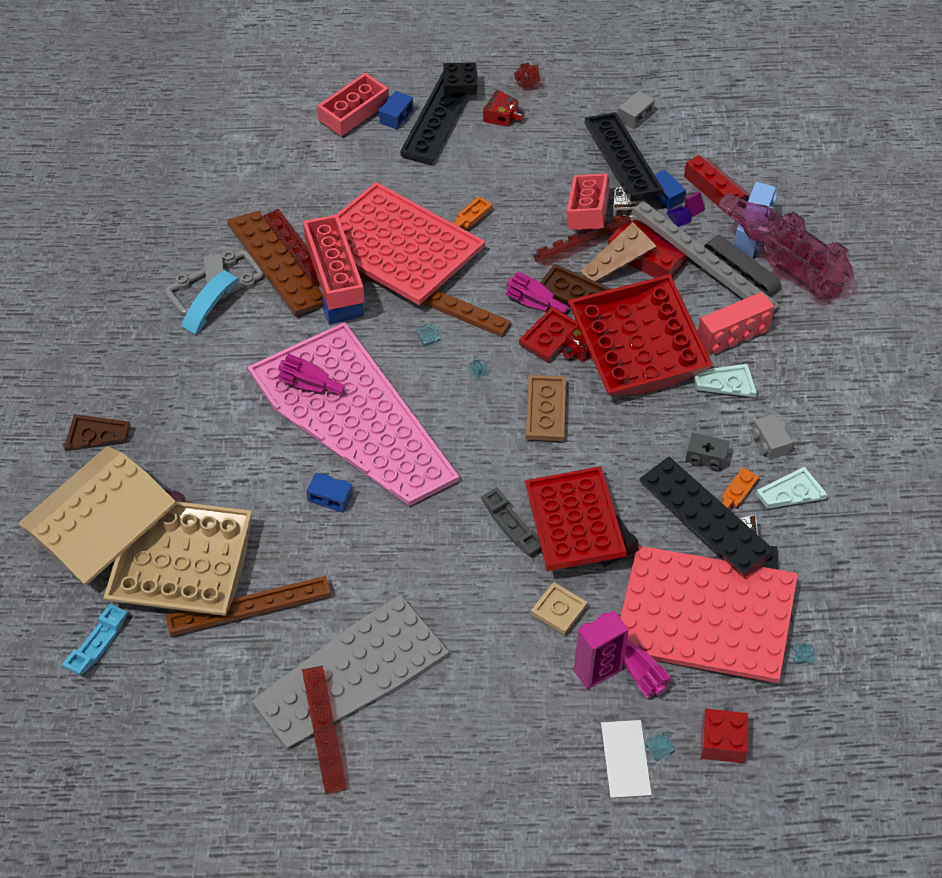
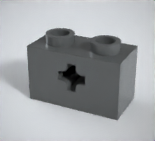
[685,432,730,470]

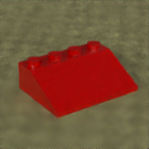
[608,219,689,278]

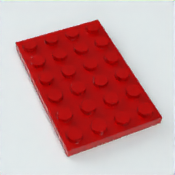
[525,466,627,571]

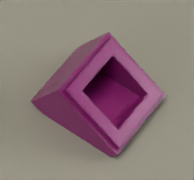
[684,191,705,217]

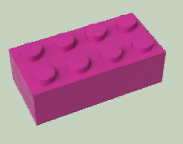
[573,610,629,690]

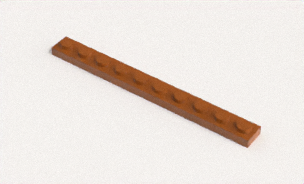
[358,271,511,337]

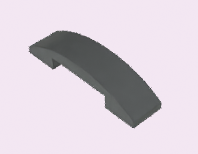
[481,487,541,555]

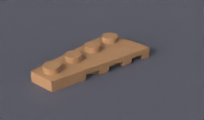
[581,222,657,282]

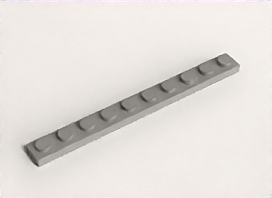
[631,201,779,313]

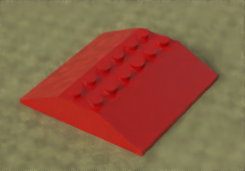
[568,274,712,395]

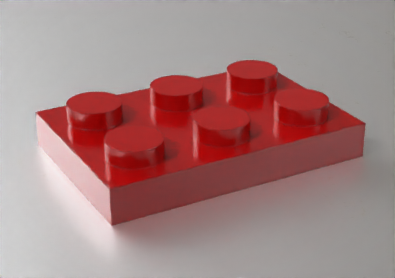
[519,307,578,362]

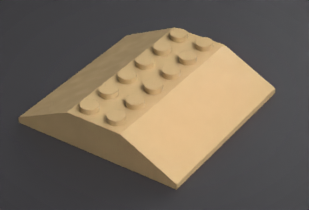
[18,446,177,586]
[104,501,252,616]

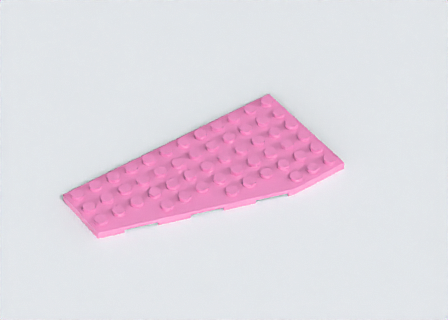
[247,322,459,506]

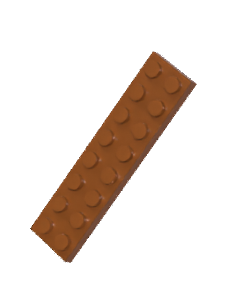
[227,211,324,316]

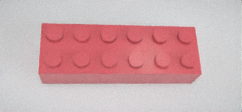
[303,214,364,310]

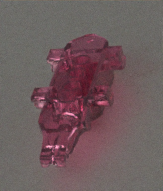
[718,193,853,298]

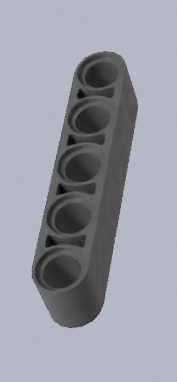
[704,235,781,296]

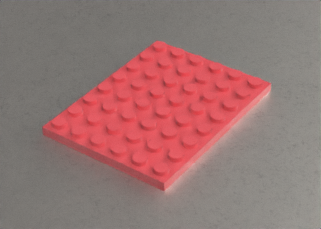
[336,182,485,305]
[620,546,798,683]

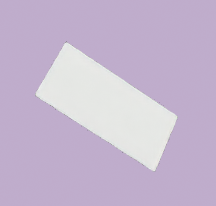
[601,720,651,798]

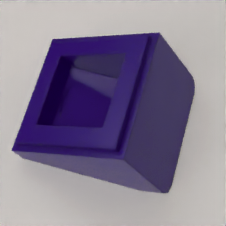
[666,206,691,227]

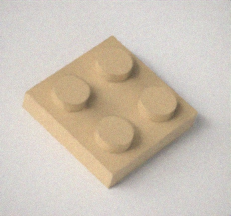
[531,582,588,635]

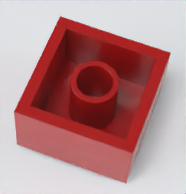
[701,708,748,763]

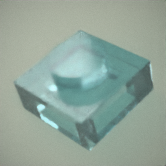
[416,323,440,346]
[645,732,675,762]

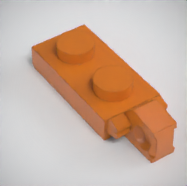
[453,196,493,229]
[721,467,759,510]

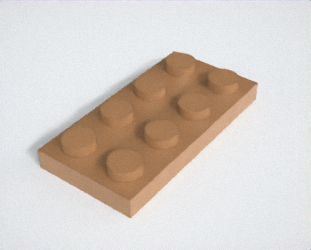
[526,375,566,441]

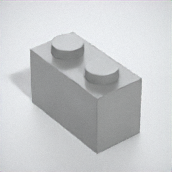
[618,91,655,129]
[751,414,792,460]

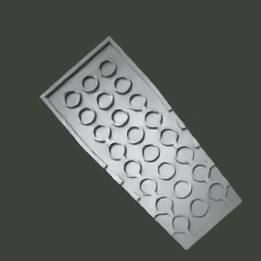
[252,594,449,751]

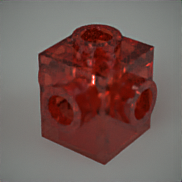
[514,63,540,87]

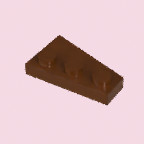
[64,414,131,451]

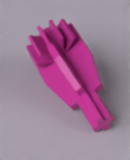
[506,271,569,314]
[278,353,345,395]
[623,639,672,699]

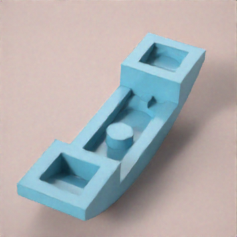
[181,270,239,336]
[62,604,128,675]

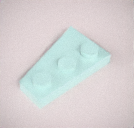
[693,364,757,398]
[756,467,827,509]

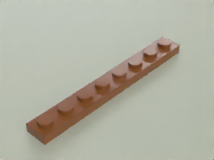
[166,576,331,637]

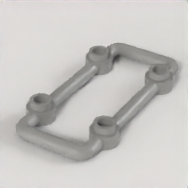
[165,250,264,315]

